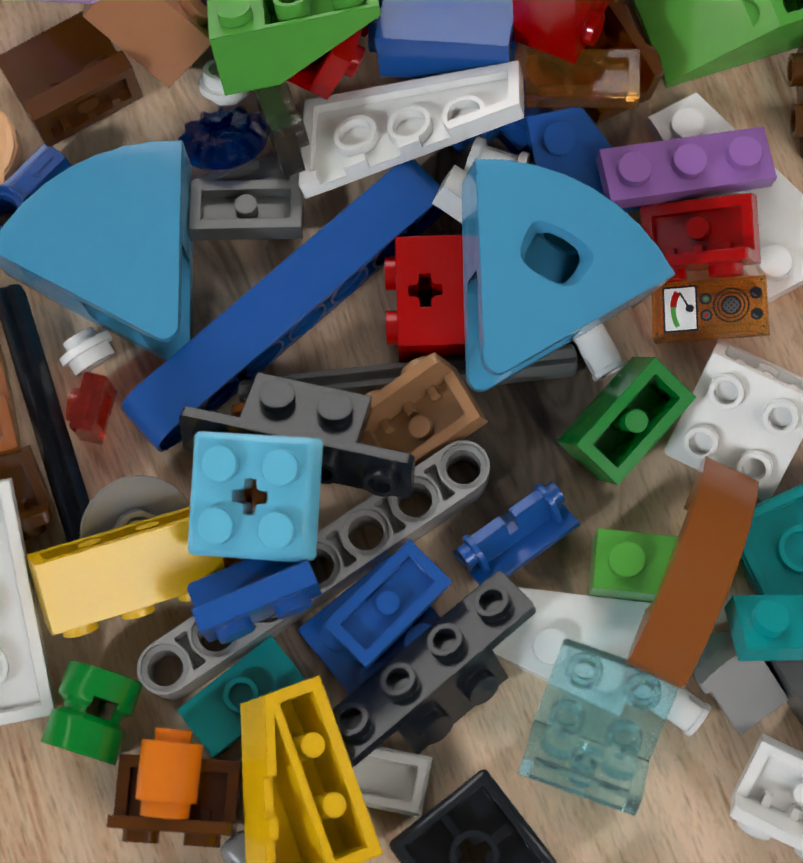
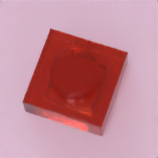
[66,372,117,445]

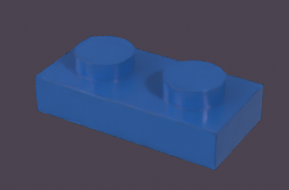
[323,539,452,670]

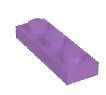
[596,126,777,209]

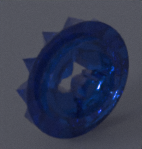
[178,106,268,170]

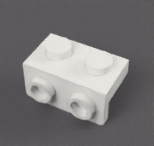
[730,733,803,859]

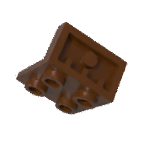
[0,11,143,147]

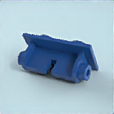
[453,481,580,585]

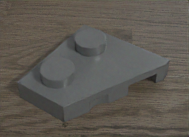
[188,135,303,241]

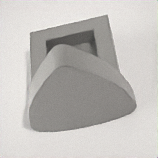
[694,632,789,735]

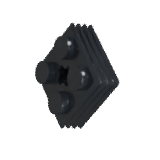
[389,770,558,863]

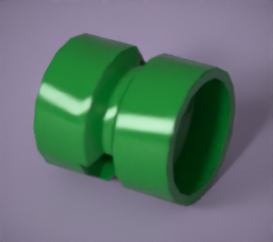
[40,660,143,765]

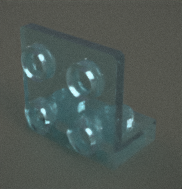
[517,639,679,816]

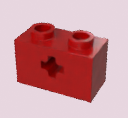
[384,235,465,362]

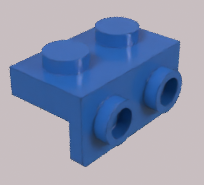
[187,559,322,644]

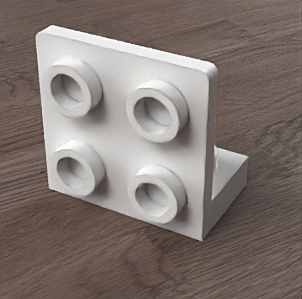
[665,338,803,501]

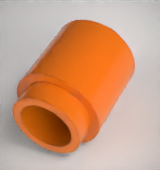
[135,727,203,819]

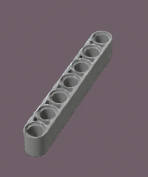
[137,440,490,700]

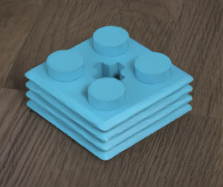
[188,431,323,563]

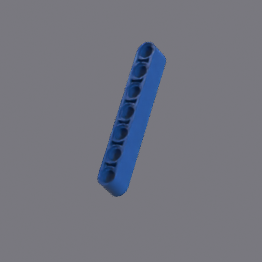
[121,159,444,452]

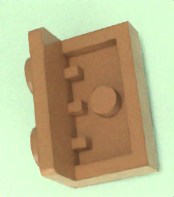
[362,353,488,467]

